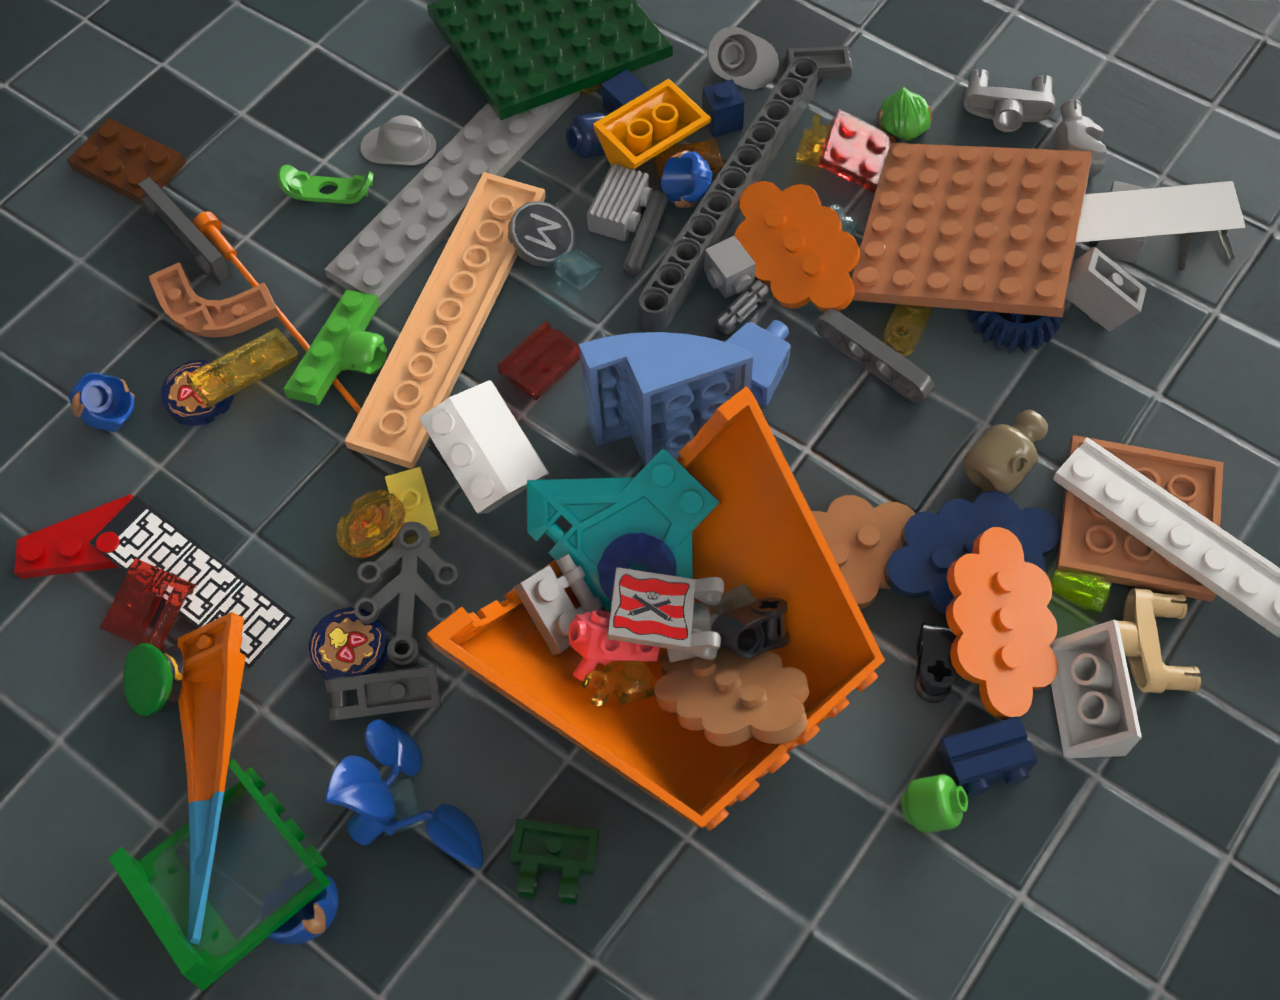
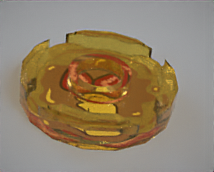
[336,489,406,558]

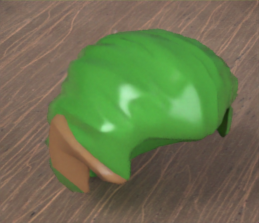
[877,87,932,141]

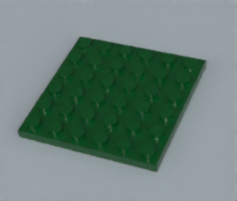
[427,0,673,120]

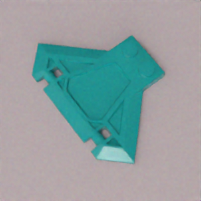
[527,448,720,613]

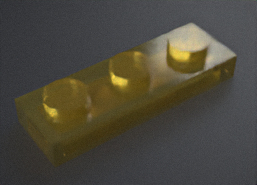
[187,328,298,408]

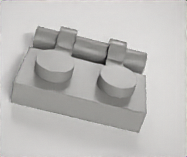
[514,554,604,656]

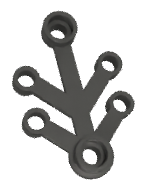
[354,522,459,669]

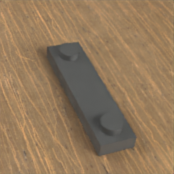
[139,177,232,283]

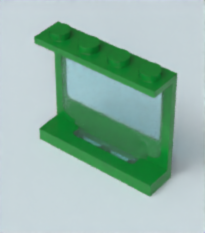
[108,759,331,992]

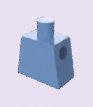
[725,320,791,407]

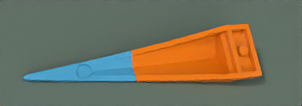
[177,612,246,945]

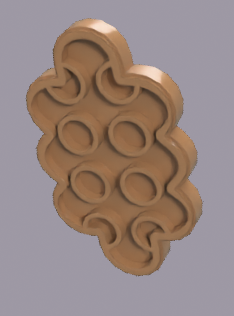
[811,495,915,609]
[654,647,810,746]

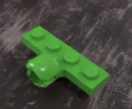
[283,290,387,405]

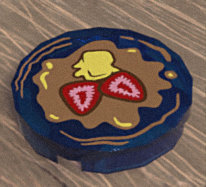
[161,360,234,426]
[308,607,388,679]

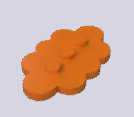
[734,181,860,312]
[946,527,1058,720]

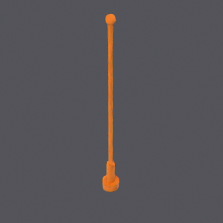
[192,212,361,414]

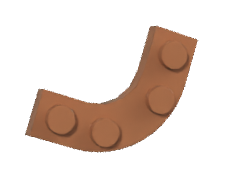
[148,262,280,338]

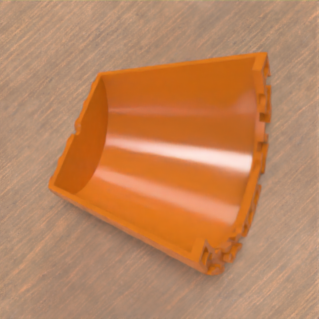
[426,386,885,831]

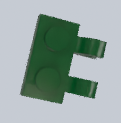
[509,819,600,905]

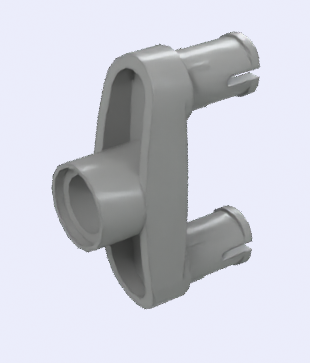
[964,69,1055,132]

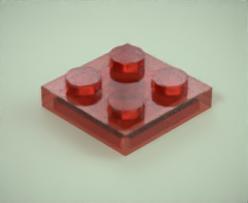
[818,109,896,193]

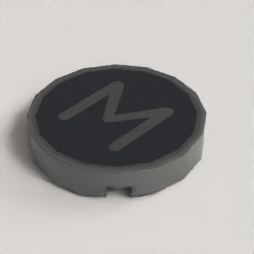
[508,201,574,267]

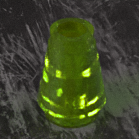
[1051,569,1112,613]

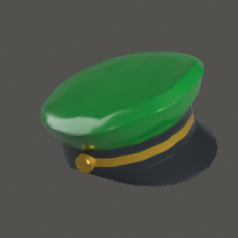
[123,643,184,716]

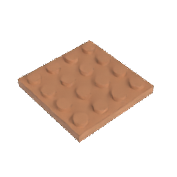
[1055,435,1224,602]

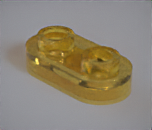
[882,304,932,356]

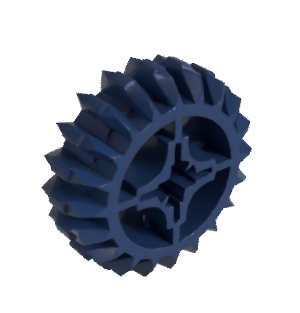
[967,307,1065,354]

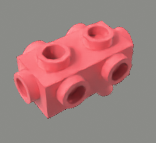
[568,610,660,683]

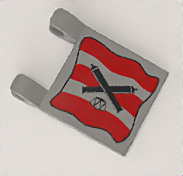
[607,567,724,660]

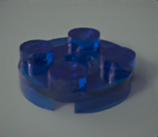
[597,533,678,602]

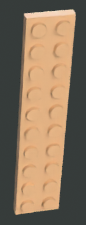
[345,172,546,469]

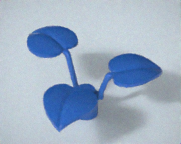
[324,719,483,870]

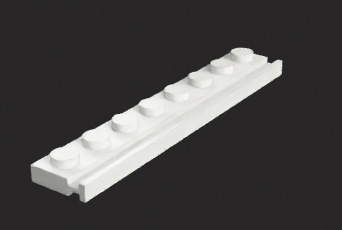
[1053,437,1280,638]

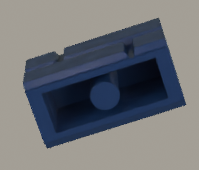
[936,716,1037,797]

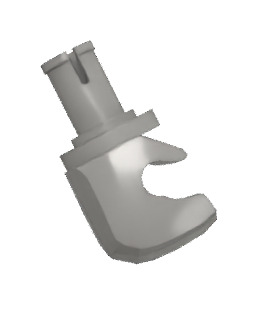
[1054,99,1107,178]

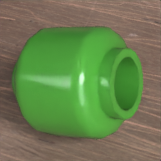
[901,774,968,833]

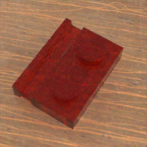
[497,321,580,401]

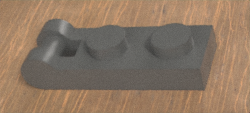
[324,665,441,720]

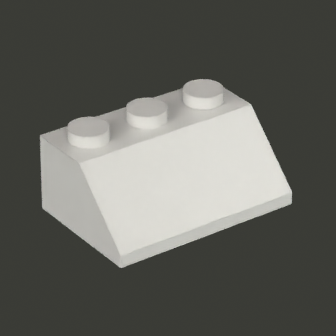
[419,380,549,513]

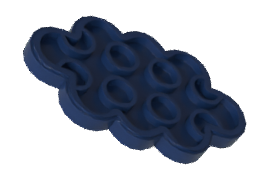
[884,490,1061,614]

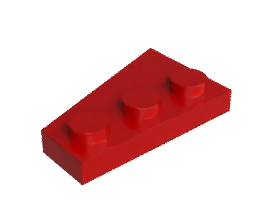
[14,494,134,579]

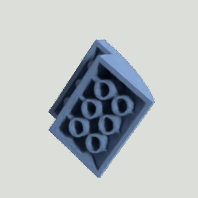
[579,332,753,467]

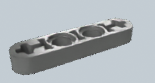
[814,308,935,403]

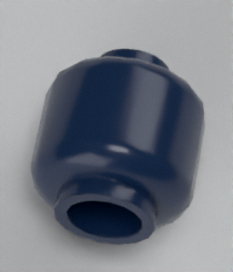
[566,112,606,158]

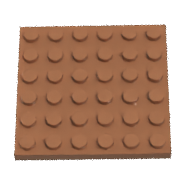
[851,143,1092,317]

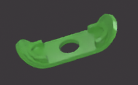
[276,165,374,204]

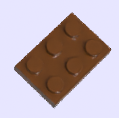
[67,118,186,206]

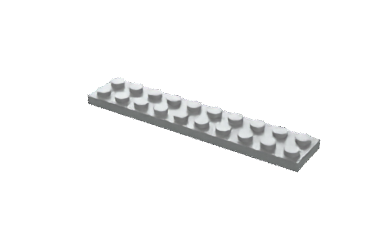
[325,91,580,307]

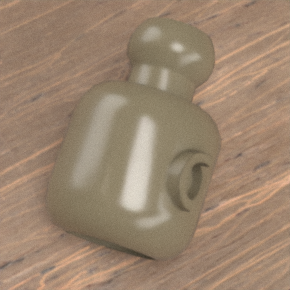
[963,409,1048,495]

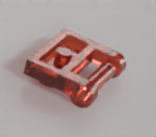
[100,558,196,652]

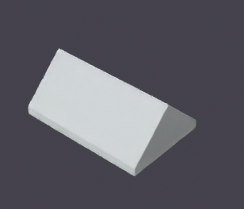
[1049,620,1142,758]

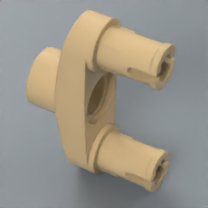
[1118,588,1201,693]

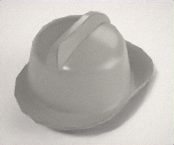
[707,26,779,90]
[360,115,436,166]

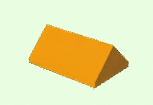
[593,79,711,169]

